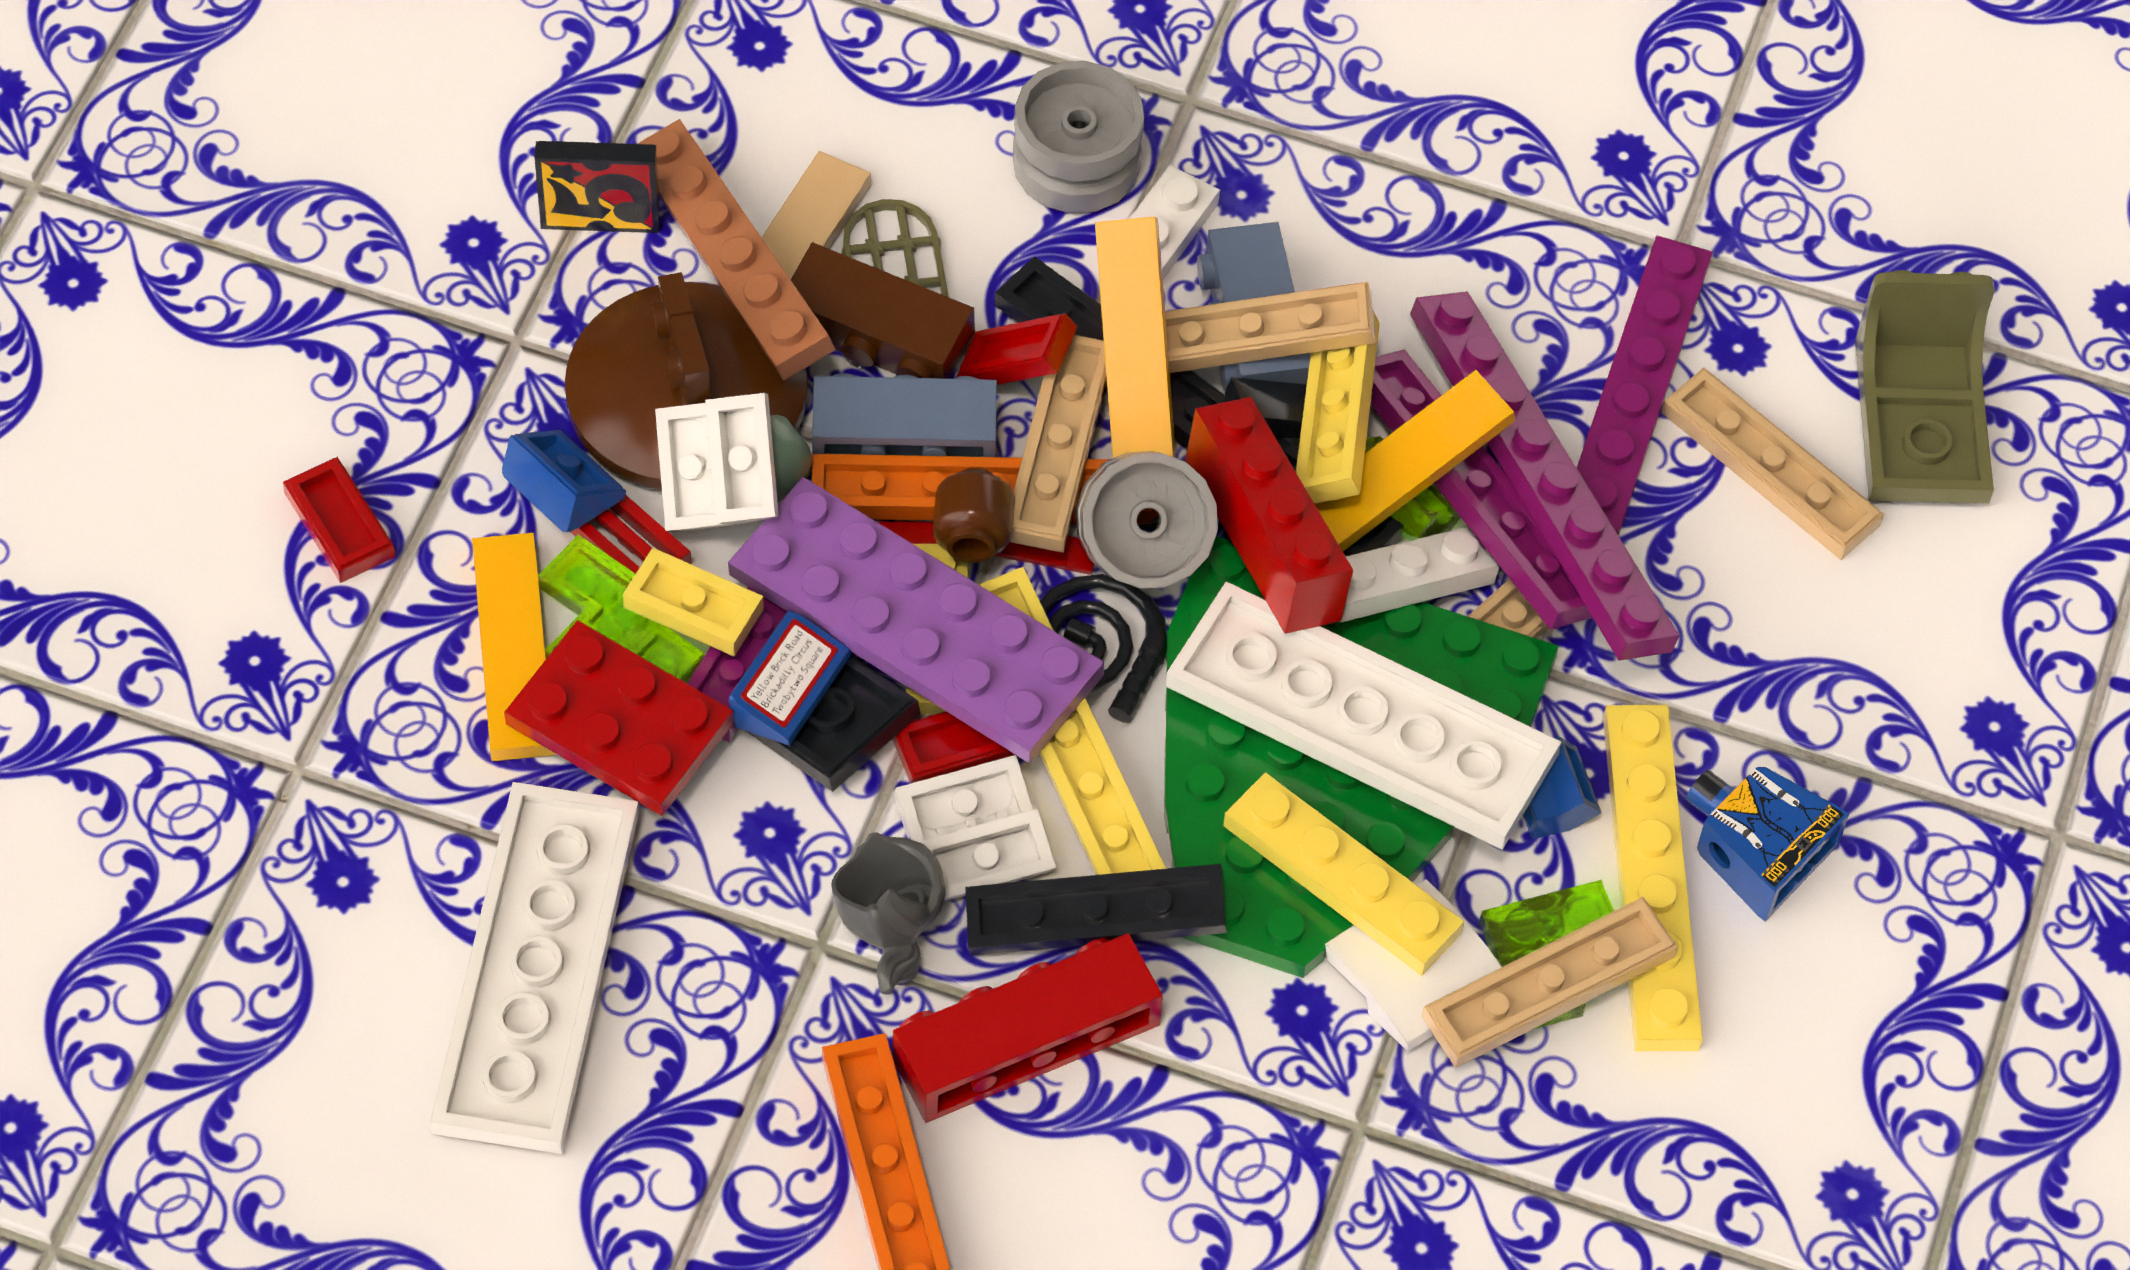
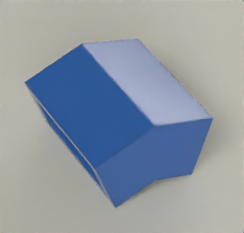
[1523,736,1602,839]

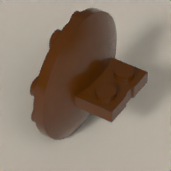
[565,272,808,490]

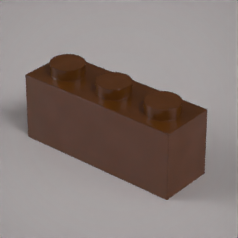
[791,242,975,379]

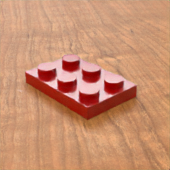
[504,620,734,816]

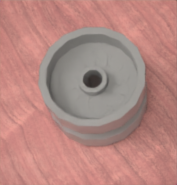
[1013,61,1144,213]
[1076,451,1218,589]

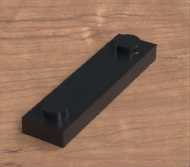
[965,864,1228,956]

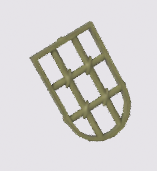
[841,199,949,297]

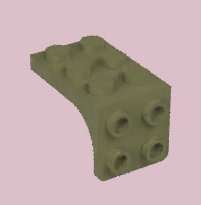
[1855,270,1995,504]

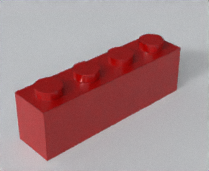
[1185,397,1353,634]
[892,933,1163,1124]

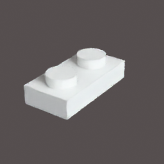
[1130,165,1220,280]

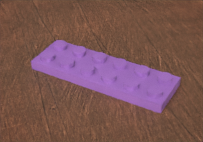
[728,477,1104,764]

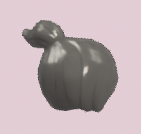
[831,832,946,995]

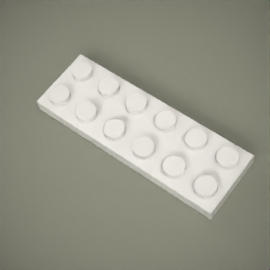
[1165,582,1561,850]
[430,782,639,1154]

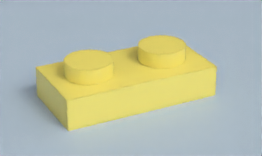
[623,548,764,656]

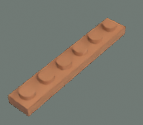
[637,119,836,381]

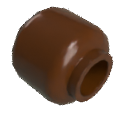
[932,468,1015,563]

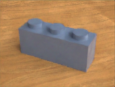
[1197,222,1310,387]
[812,373,996,457]

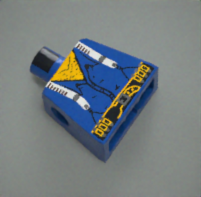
[1686,767,1849,922]

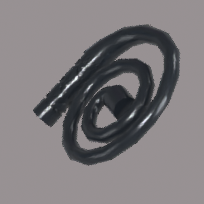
[1040,574,1167,723]

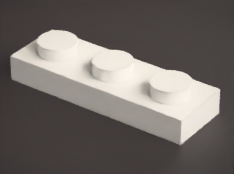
[1340,527,1499,622]

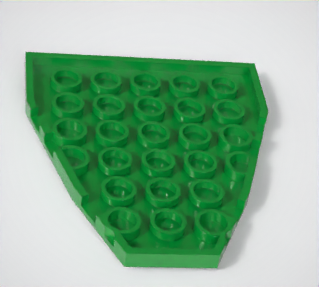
[1164,536,1559,978]

